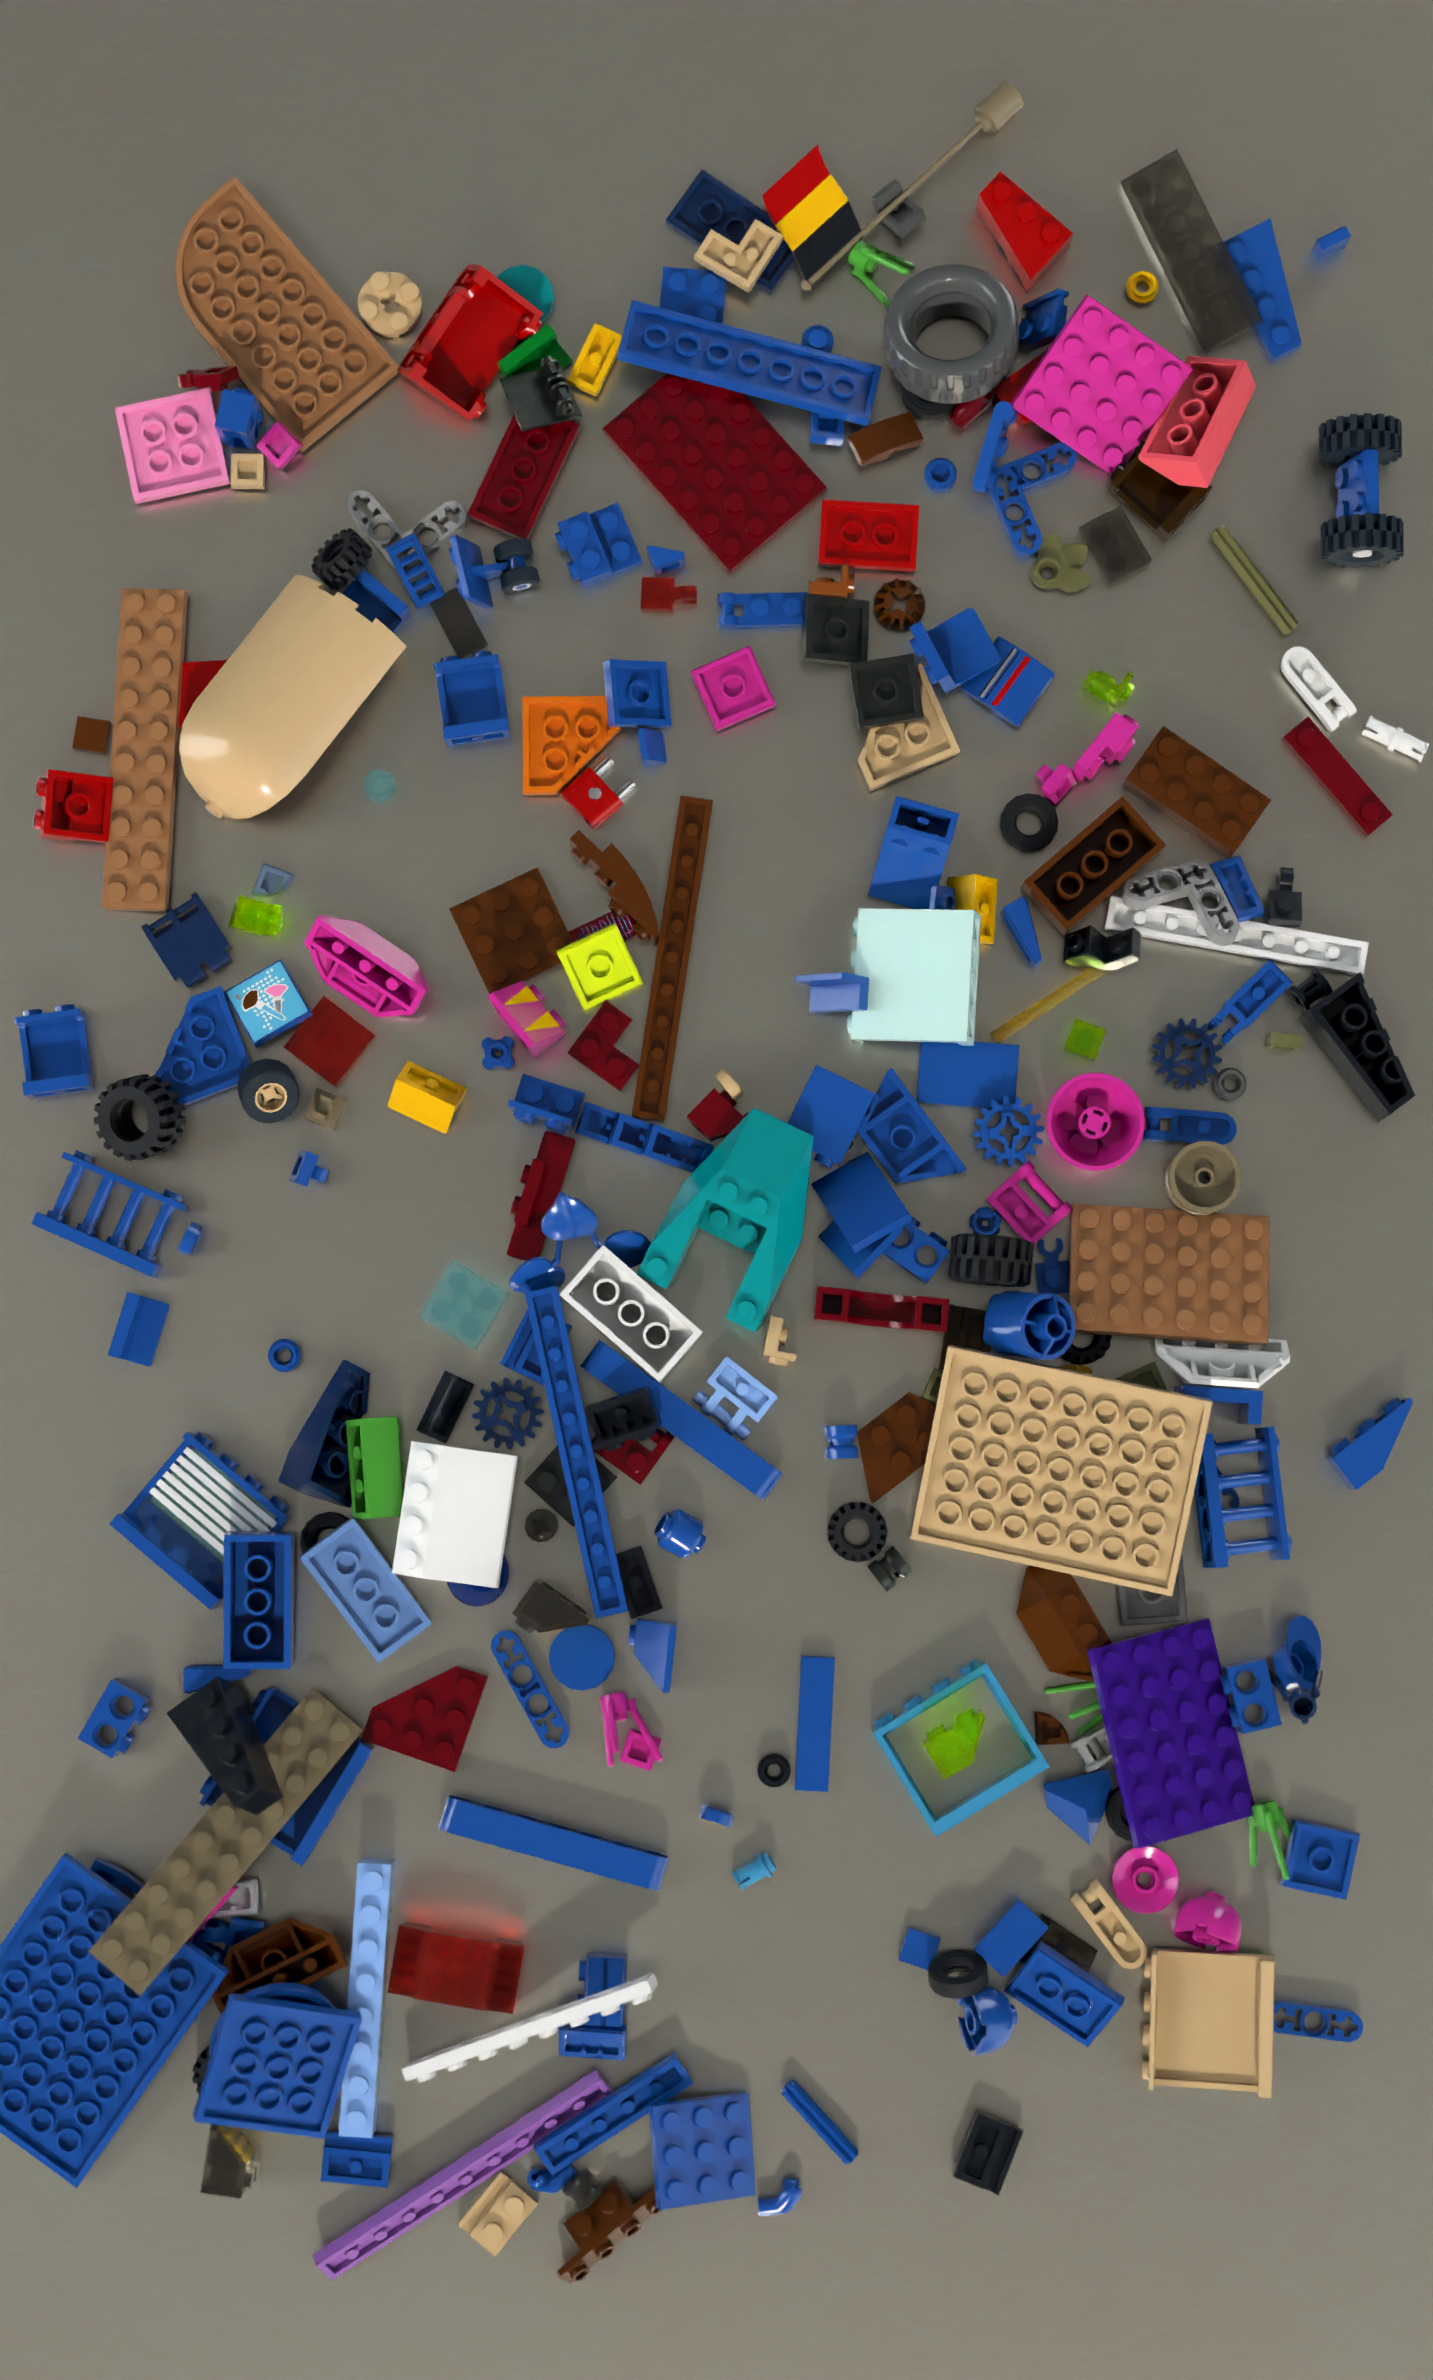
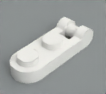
[1280,646,1357,732]

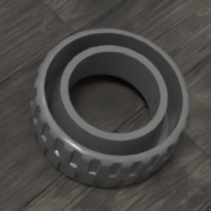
[884,264,1019,404]

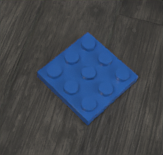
[649,2091,756,2210]

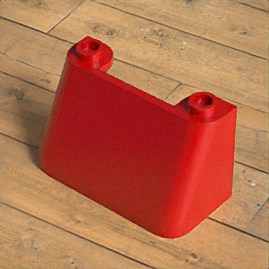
[398,264,543,421]

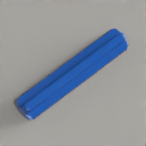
[781,2080,859,2165]

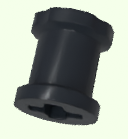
[1288,969,1333,1012]

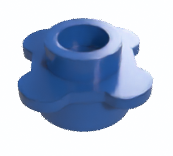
[481,1036,515,1070]

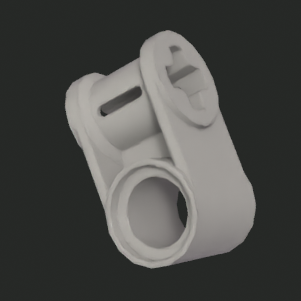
[1070,1723,1112,1773]

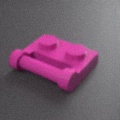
[986,1160,1073,1244]

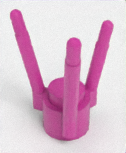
[600,1692,662,1767]

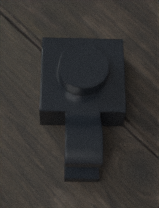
[1267,867,1302,927]

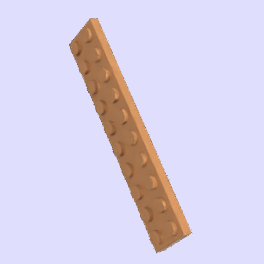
[102,588,188,912]

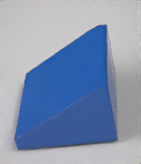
[646,546,685,576]
[637,728,667,767]

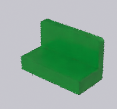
[498,323,572,377]

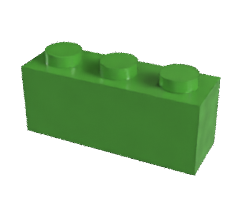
[346,1416,404,1519]

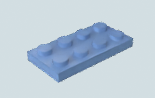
[299,1516,432,1663]

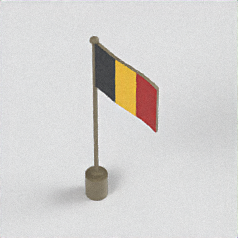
[762,81,1024,291]

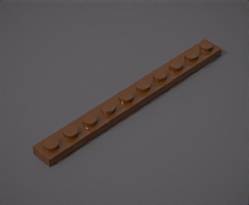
[632,795,713,1122]

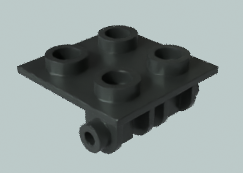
[500,356,582,431]

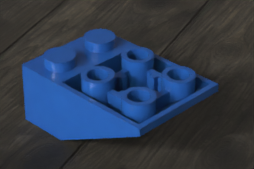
[868,796,959,909]

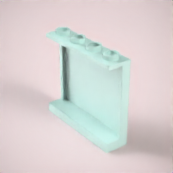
[847,908,981,1046]

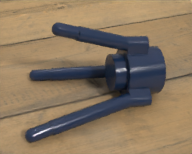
[1268,1669,1323,1724]

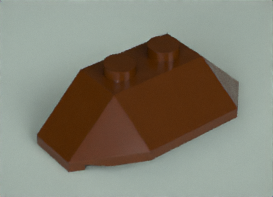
[1016,1565,1112,1682]
[212,1916,348,2015]

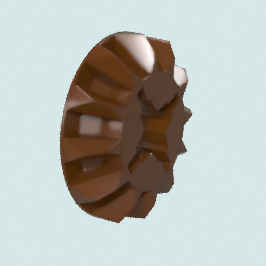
[874,578,926,631]

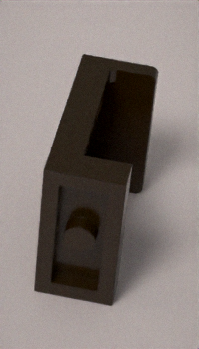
[1108,440,1212,543]

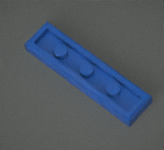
[795,1656,835,1792]

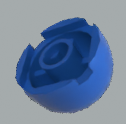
[958,1985,1018,2056]

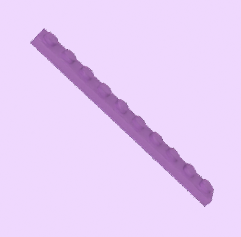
[312,2070,613,2280]

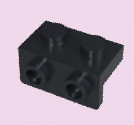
[585,1386,662,1452]

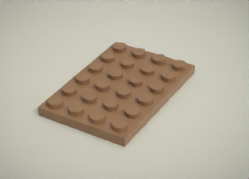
[1068,1203,1270,1346]

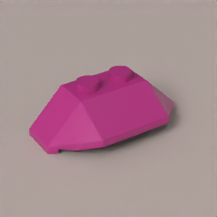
[304,915,429,1017]

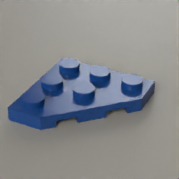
[155,986,251,1106]

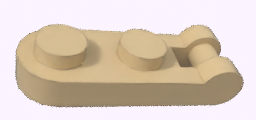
[1070,1879,1147,1969]

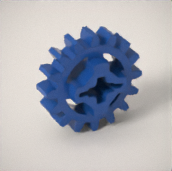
[972,1095,1044,1167]

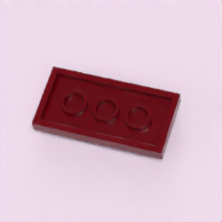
[467,415,580,539]

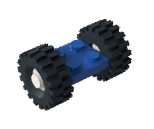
[1319,413,1404,567]

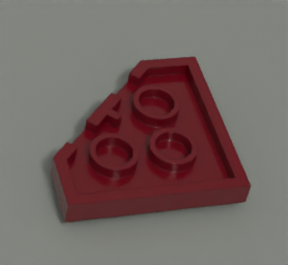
[361,1665,488,1772]

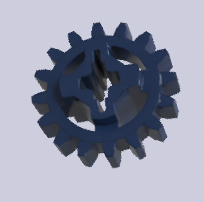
[1150,1018,1223,1090]
[472,1378,544,1450]

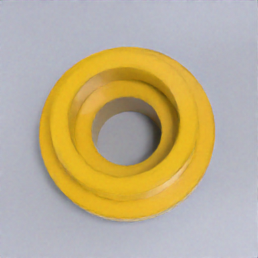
[1126,271,1159,304]

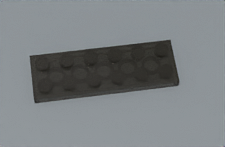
[1120,149,1264,354]

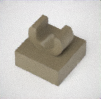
[304,1087,348,1131]

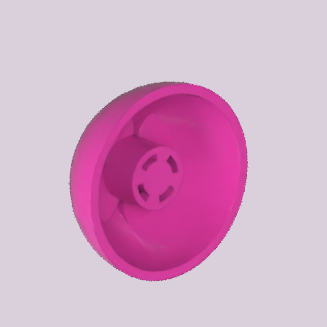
[1046,1073,1145,1171]

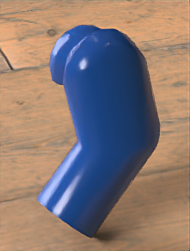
[527,2163,579,2194]
[758,2178,802,2216]

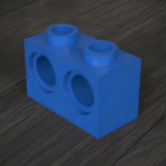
[214,387,264,453]
[882,1215,950,1285]
[1219,1657,1282,1734]
[77,1678,151,1758]

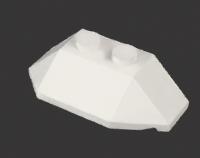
[1154,1338,1290,1389]

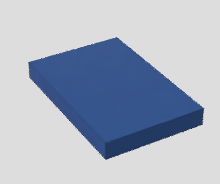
[916,1042,1020,1111]
[811,1151,912,1253]
[1004,1941,1125,2048]

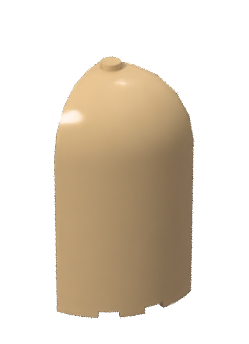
[179,574,407,819]

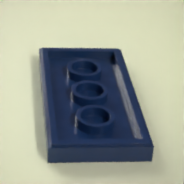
[666,169,795,295]

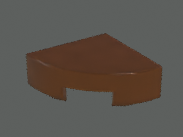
[1033,1711,1070,1745]

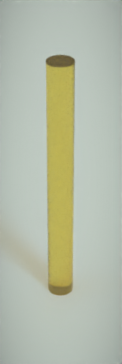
[990,968,1105,1043]

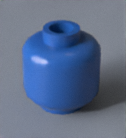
[654,1509,706,1558]

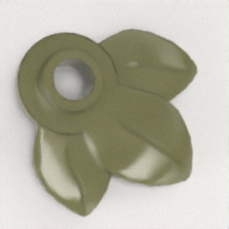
[1031,532,1092,593]

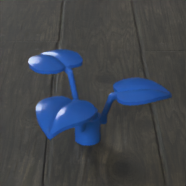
[509,1192,651,1294]

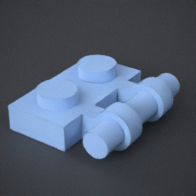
[692,1356,778,1441]

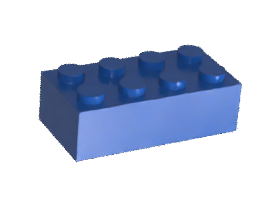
[223,1531,295,1669]

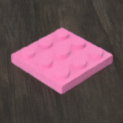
[115,388,231,504]

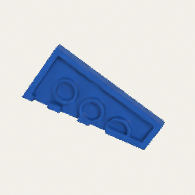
[1212,219,1302,363]

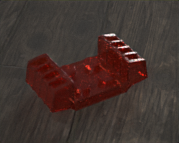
[387,1922,525,2014]

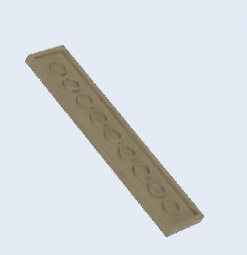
[88,1688,364,1996]

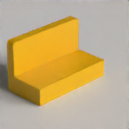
[946,874,998,945]
[388,1061,467,1133]

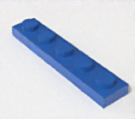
[533,2052,694,2176]

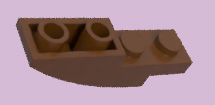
[570,830,659,945]

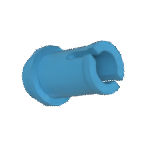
[732,1853,777,1891]

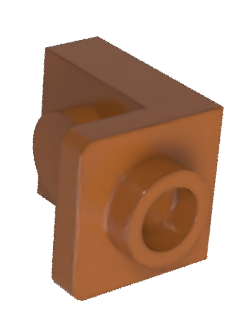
[808,564,854,598]

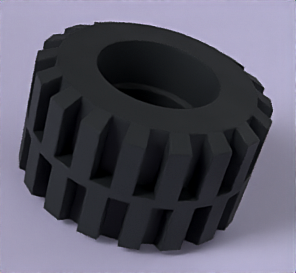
[93,1074,186,1161]
[948,1234,1034,1287]

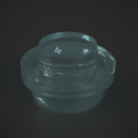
[363,770,396,803]

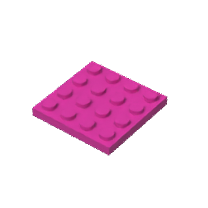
[1010,293,1193,475]

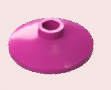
[1112,1846,1179,1914]

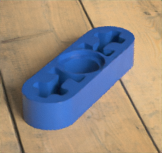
[1273,2000,1363,2042]

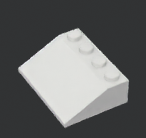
[392,1441,518,1588]

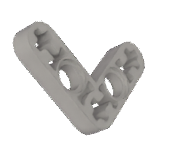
[347,490,468,571]
[1121,859,1240,946]

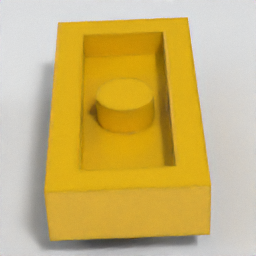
[567,323,622,397]

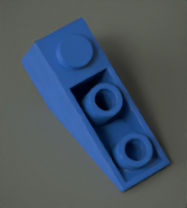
[1326,1397,1413,1490]

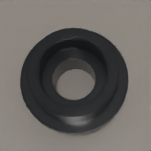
[757,1753,791,1787]

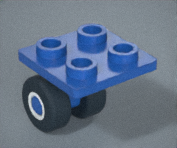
[449,535,540,609]

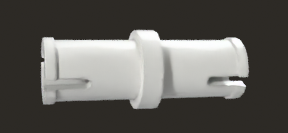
[1361,716,1430,762]

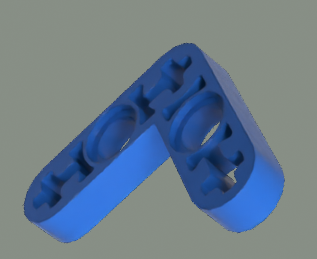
[988,442,1077,558]

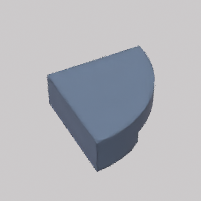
[252,863,295,897]

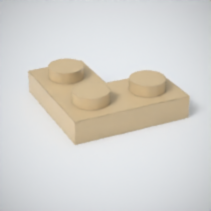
[694,219,783,293]

